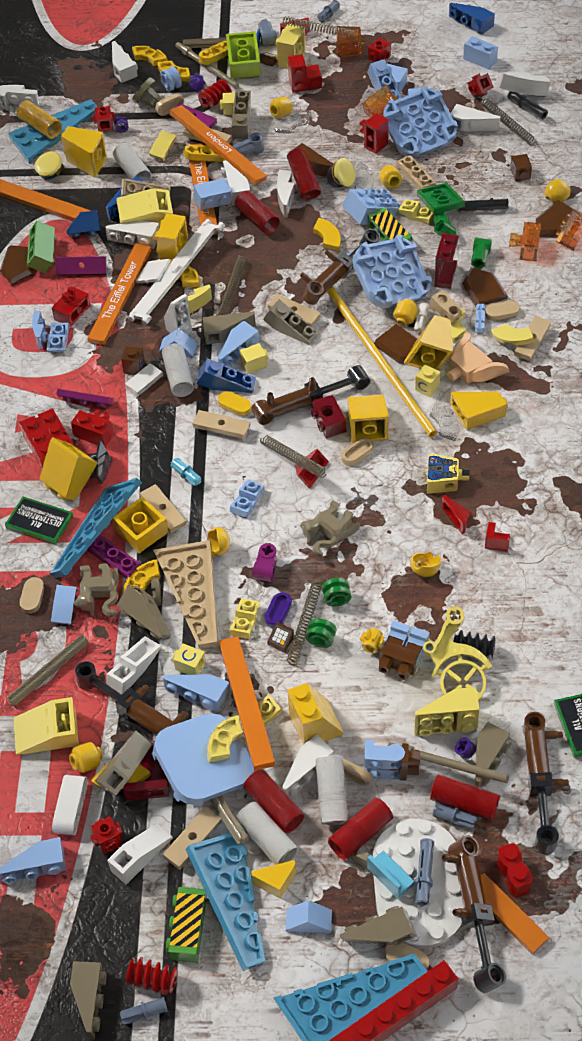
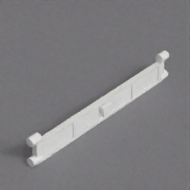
[128,219,225,325]

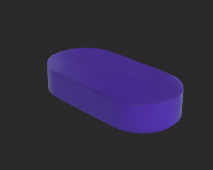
[265,592,292,628]

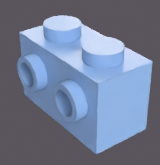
[463,36,498,70]
[193,178,232,210]

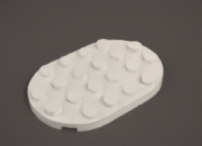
[373,819,464,949]

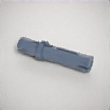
[415,838,434,907]

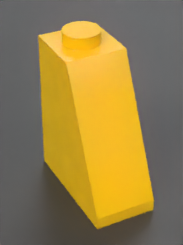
[450,391,508,430]

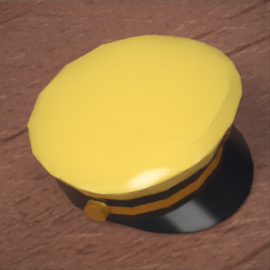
[35,151,64,179]
[327,158,356,188]

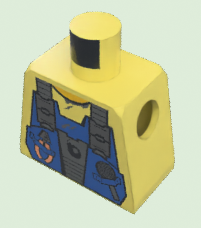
[427,454,470,494]

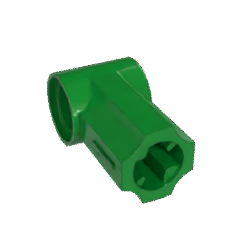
[434,212,457,236]
[471,237,492,269]

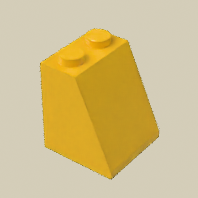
[61,126,107,177]
[404,315,453,370]
[348,395,389,443]
[40,437,98,501]
[287,683,343,745]

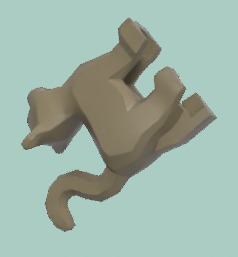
[300,500,360,557]
[74,563,119,617]

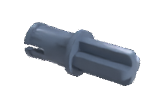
[317,0,340,22]
[432,803,477,829]
[120,997,168,1025]

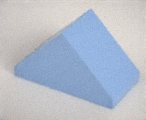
[387,64,408,94]
[159,328,197,357]
[286,900,332,933]

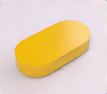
[218,391,251,416]

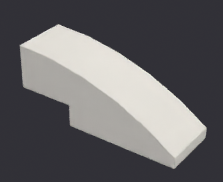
[498,72,551,96]
[277,170,295,217]
[106,637,161,694]

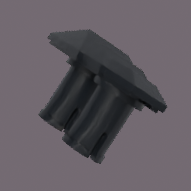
[87,440,112,484]

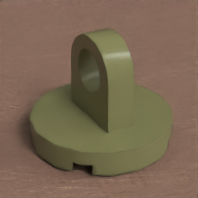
[132,78,162,108]

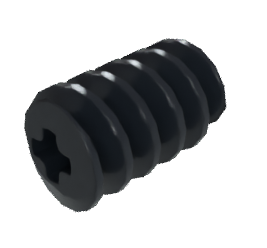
[453,630,496,660]

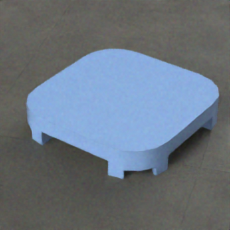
[383,86,458,158]
[352,235,432,308]
[152,713,254,808]

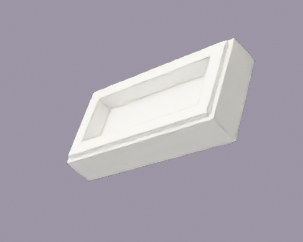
[125,363,163,396]

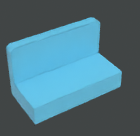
[367,850,414,899]

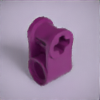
[252,543,277,582]

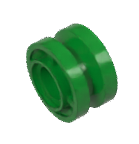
[322,578,352,607]
[305,618,337,648]

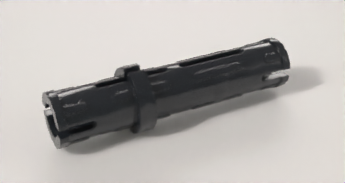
[507,91,548,119]
[458,198,509,211]

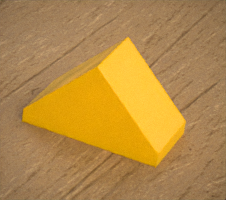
[251,860,296,899]

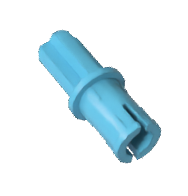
[171,458,201,486]

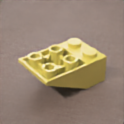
[117,189,173,227]
[414,687,480,736]
[14,697,79,756]

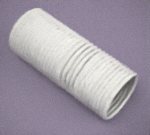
[113,143,152,183]
[162,343,194,397]
[315,755,349,825]
[236,802,298,865]

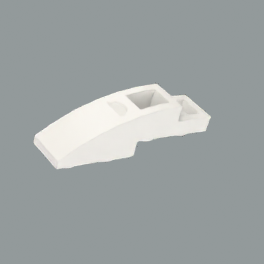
[0,85,40,108]

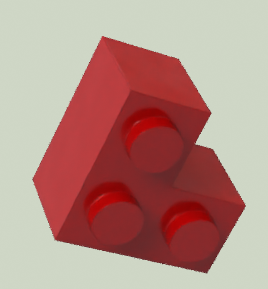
[288,54,322,93]

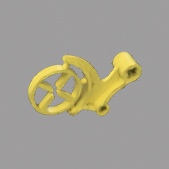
[423,606,492,701]

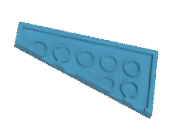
[8,99,97,164]
[49,478,142,578]
[185,833,265,971]
[273,954,428,1041]

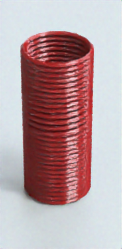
[286,148,321,200]
[235,190,280,234]
[243,769,305,834]
[430,774,500,821]
[328,797,393,861]

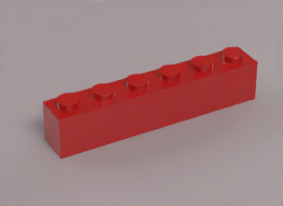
[329,960,459,1041]

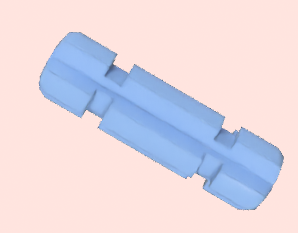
[475,304,486,333]

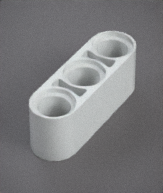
[52,775,87,836]

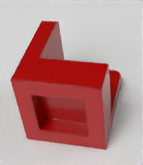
[485,522,510,552]

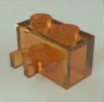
[556,209,582,251]
[509,222,541,261]

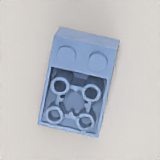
[342,188,401,225]

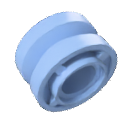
[161,66,182,91]

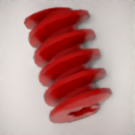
[198,79,232,108]
[126,957,178,995]

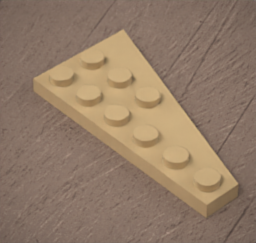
[154,540,219,649]

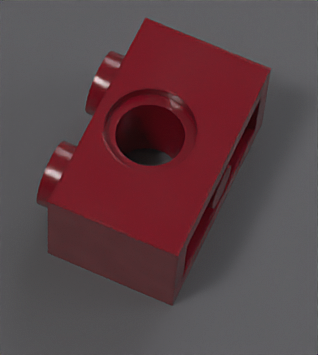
[311,395,347,439]

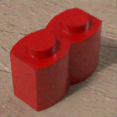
[497,843,532,898]

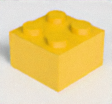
[155,213,189,260]
[113,497,169,553]

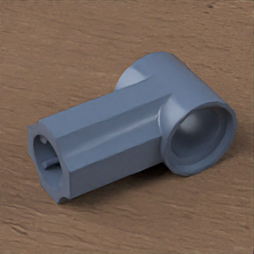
[258,19,277,46]
[232,132,264,156]

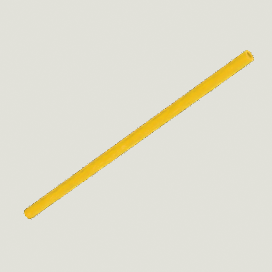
[327,286,437,437]

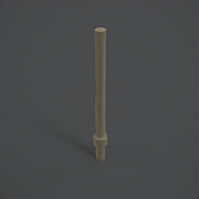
[175,42,239,89]
[388,742,509,783]

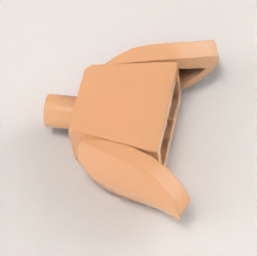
[447,332,510,383]

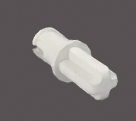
[414,303,430,334]

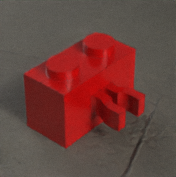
[360,113,389,154]
[52,286,91,327]
[70,409,114,447]

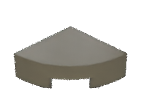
[151,578,161,606]
[351,851,370,872]

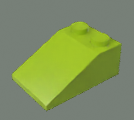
[226,31,261,79]

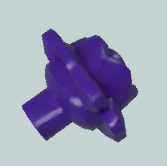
[189,73,206,93]

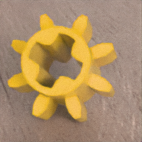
[360,628,385,653]

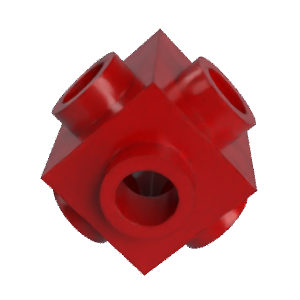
[368,38,391,62]
[467,73,494,97]
[93,106,115,132]
[90,816,123,855]

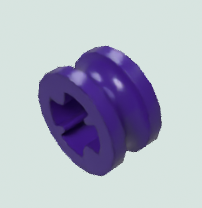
[114,117,129,133]
[455,737,476,760]

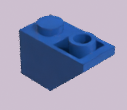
[66,210,101,237]

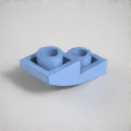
[32,311,48,349]
[47,323,69,352]
[230,479,265,518]
[51,585,77,625]

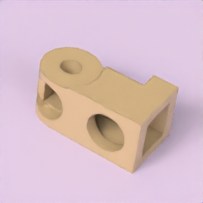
[429,290,462,323]

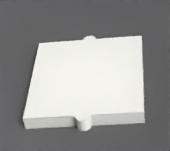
[136,259,171,284]

